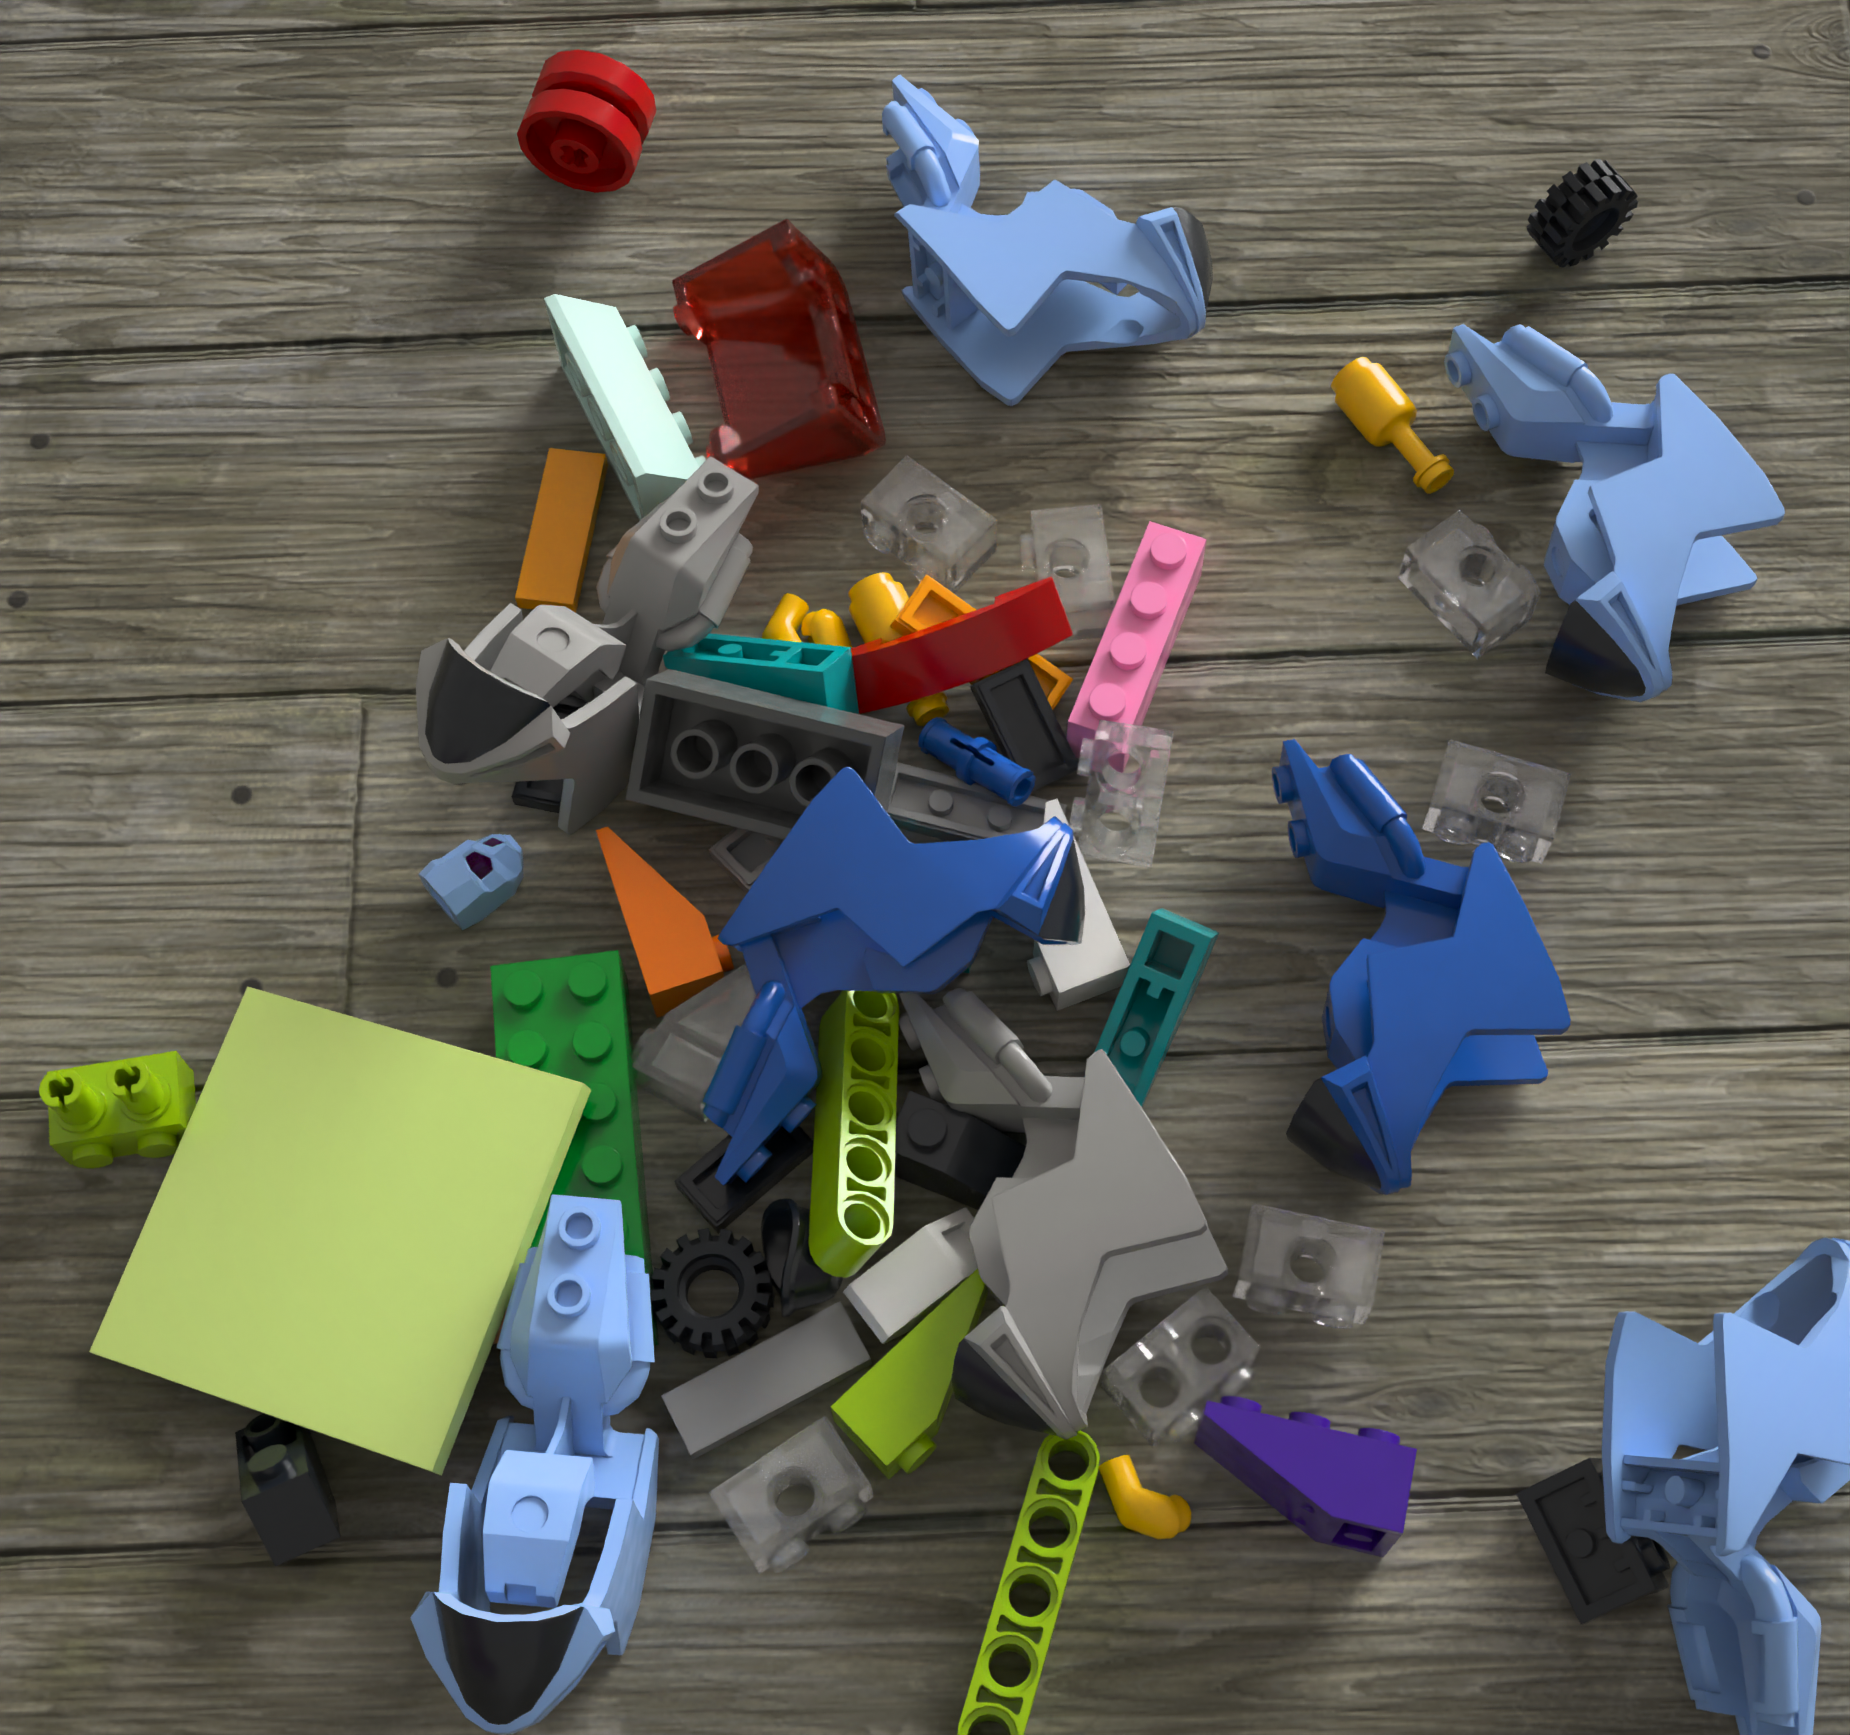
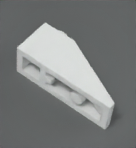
[1027,798,1130,1011]

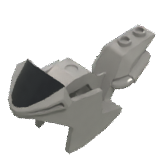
[416,456,759,835]
[899,988,1228,1440]

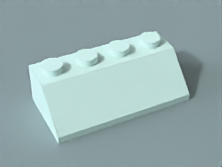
[544,294,706,521]

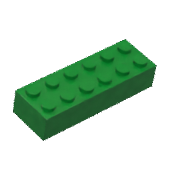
[490,950,659,1346]

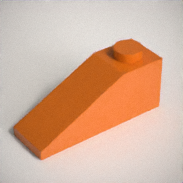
[596,826,734,1018]

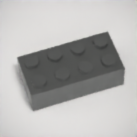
[626,669,904,839]

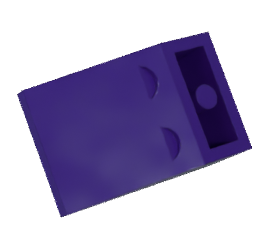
[1194,1396,1417,1557]

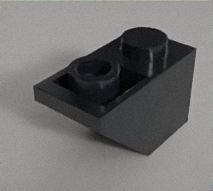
[235,1413,341,1567]

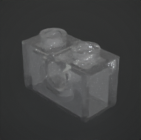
[861,455,997,594]
[1020,504,1115,641]
[1398,510,1542,659]
[1422,739,1571,864]
[1233,1203,1385,1329]
[709,1415,873,1574]

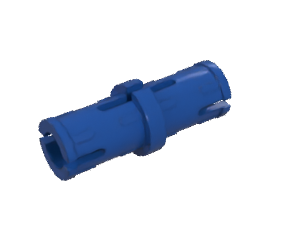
[918,717,1036,807]

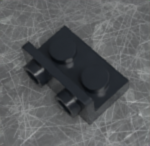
[1516,1458,1670,1624]

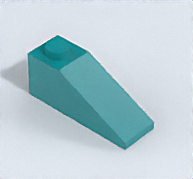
[663,633,859,714]
[1084,908,1219,1107]

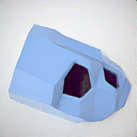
[418,834,524,930]

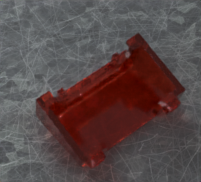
[672,219,886,480]

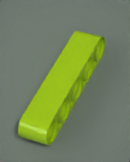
[808,991,899,1278]
[957,1430,1100,1735]

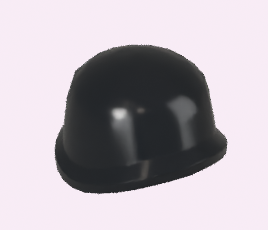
[761,1198,843,1317]

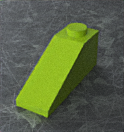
[830,1268,988,1479]

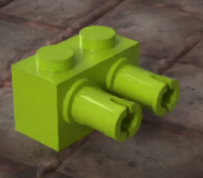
[39,1051,196,1169]

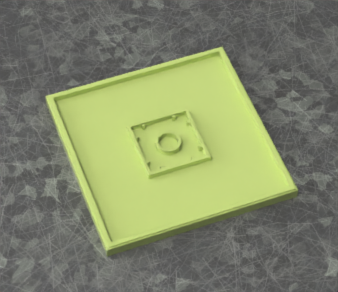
[89,986,591,1476]

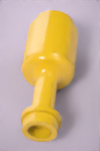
[1331,357,1454,494]
[848,572,949,726]

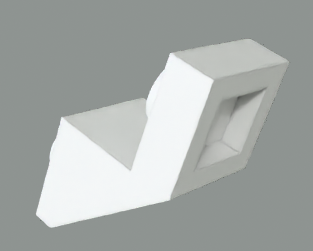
[843,1207,978,1344]

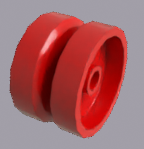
[517,49,657,193]

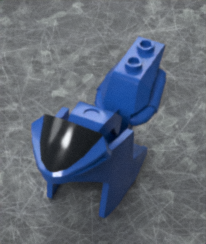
[1272,739,1571,1195]
[702,767,1085,1185]

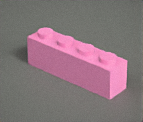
[1067,521,1206,773]

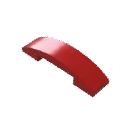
[851,576,1073,714]

